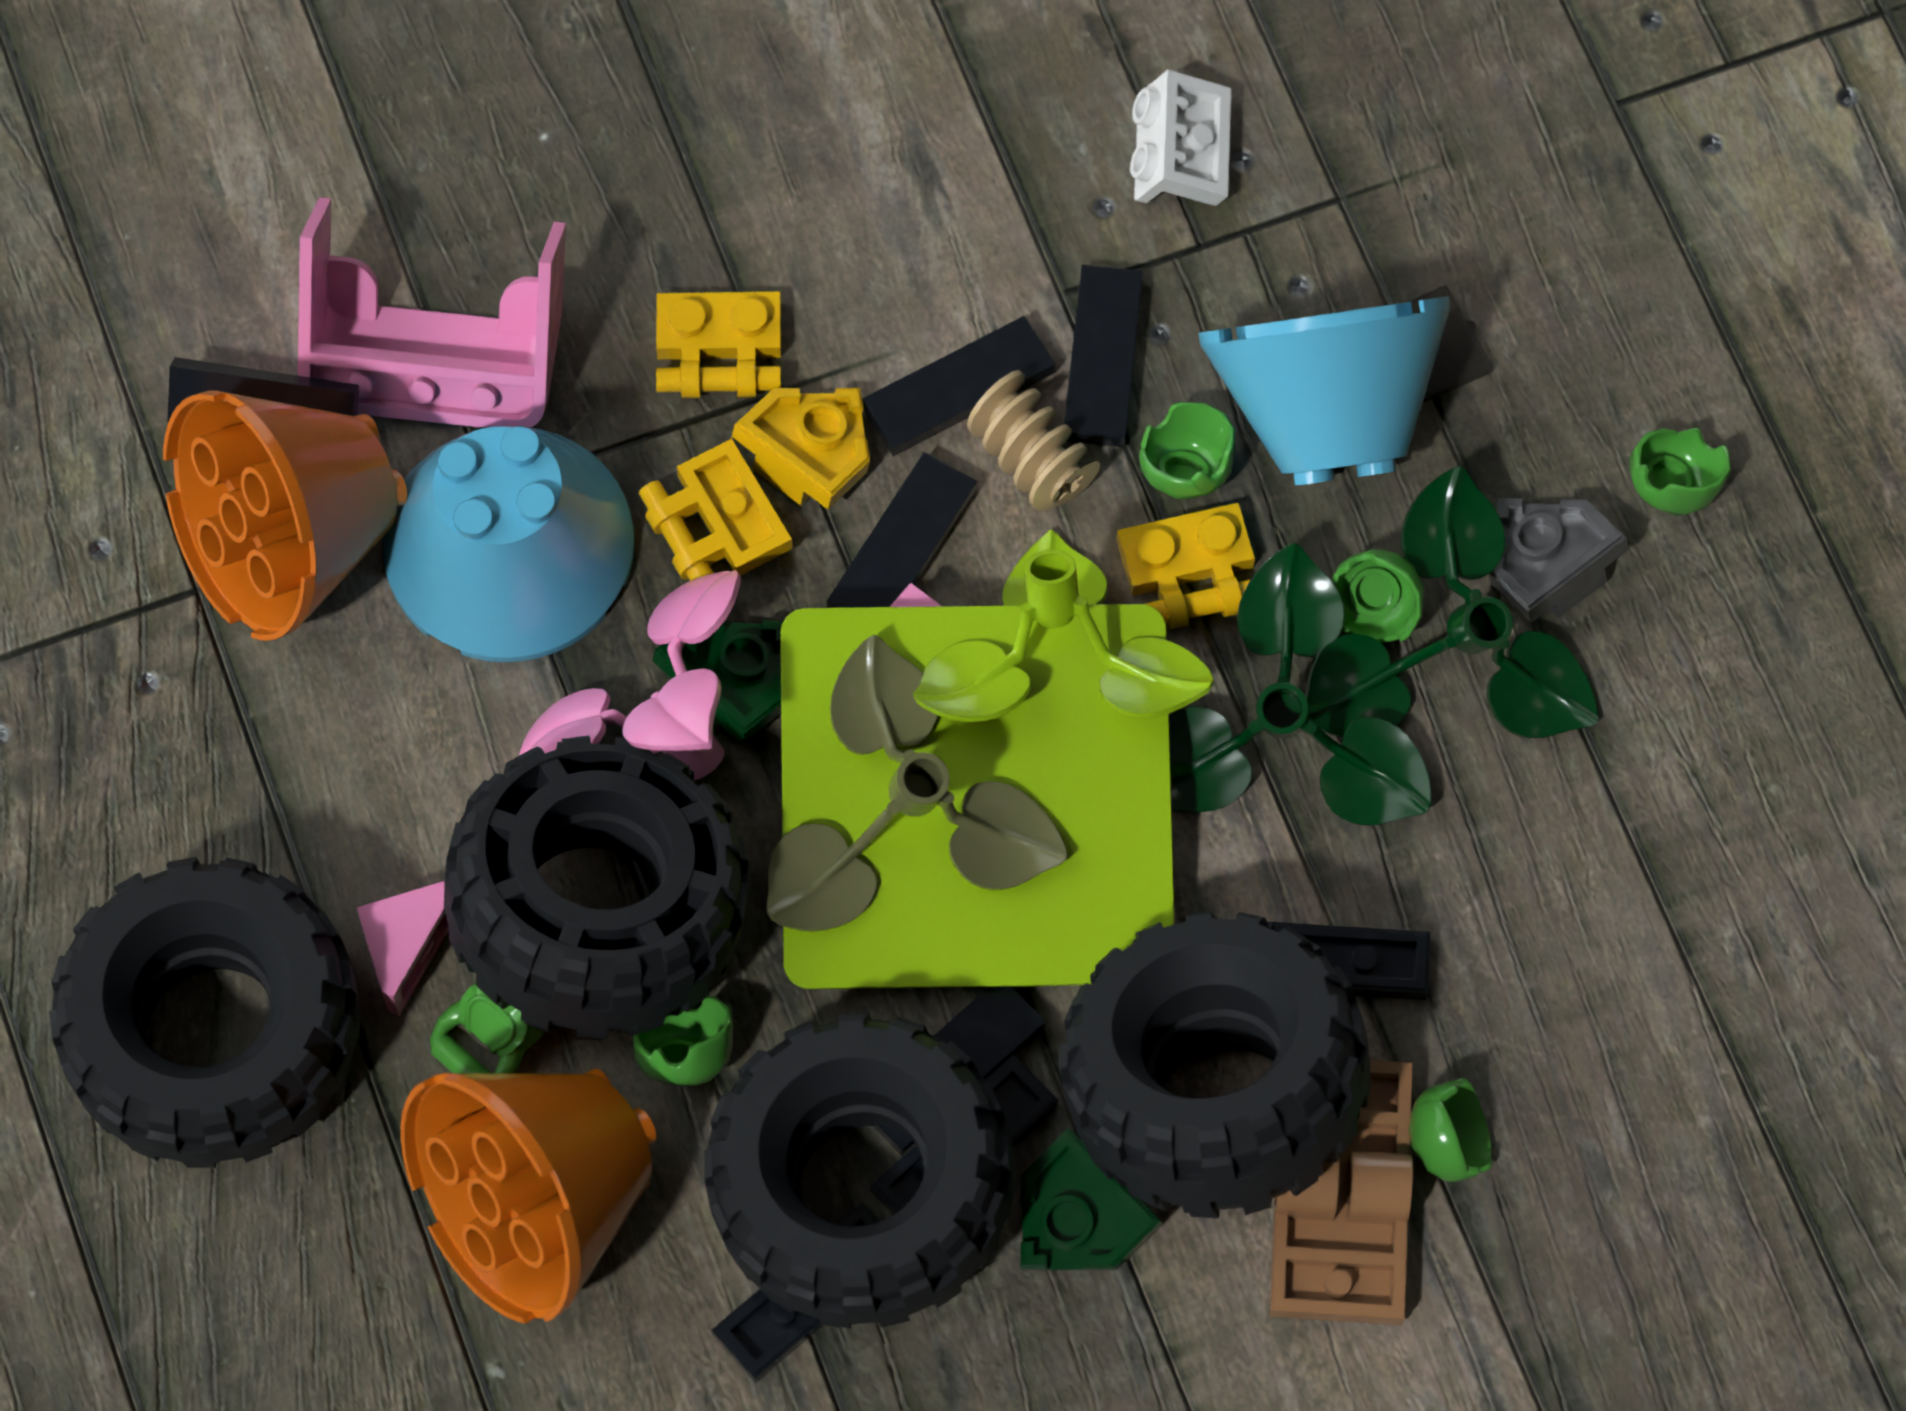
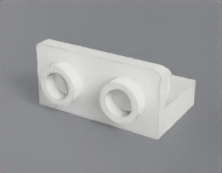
[1130,70,1231,206]

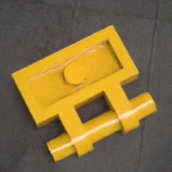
[656,292,781,398]
[639,438,793,581]
[1116,502,1255,630]

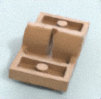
[1269,1060,1413,1325]

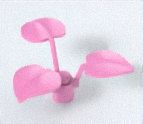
[519,570,741,781]

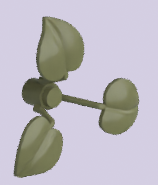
[766,635,1067,932]

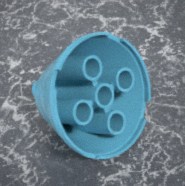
[1198,296,1451,485]
[382,426,634,662]

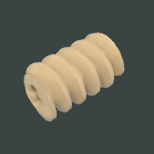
[967,370,1100,511]

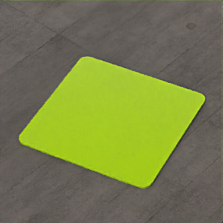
[781,604,1174,989]

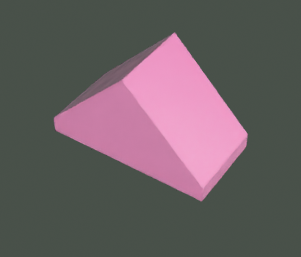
[356,881,449,1017]

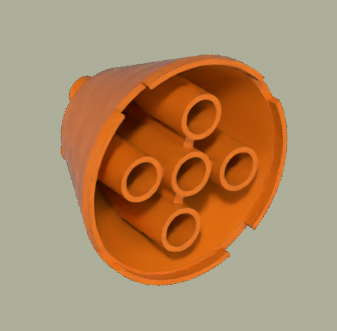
[163,391,407,641]
[400,1068,656,1324]

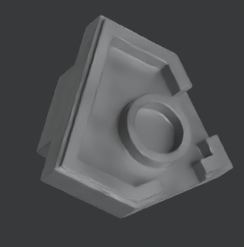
[1489,498,1629,623]

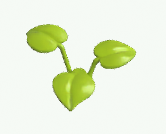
[913,529,1214,722]

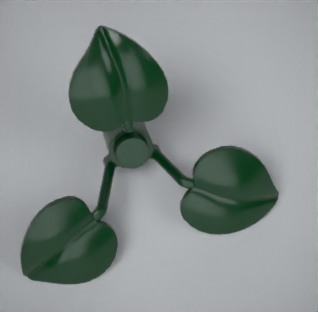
[1305,466,1598,739]
[1169,543,1431,826]

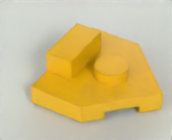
[732,388,870,510]

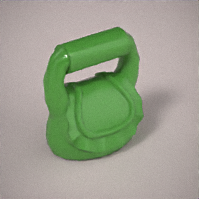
[430,981,545,1073]

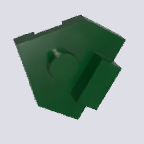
[652,619,784,745]
[1020,1128,1163,1271]

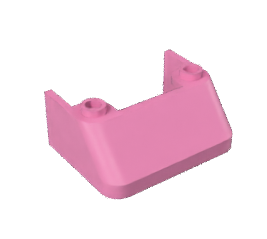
[298,197,566,428]

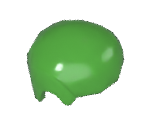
[1139,402,1236,500]
[1629,428,1732,516]
[1331,549,1424,643]
[633,995,733,1087]
[1409,1078,1492,1182]

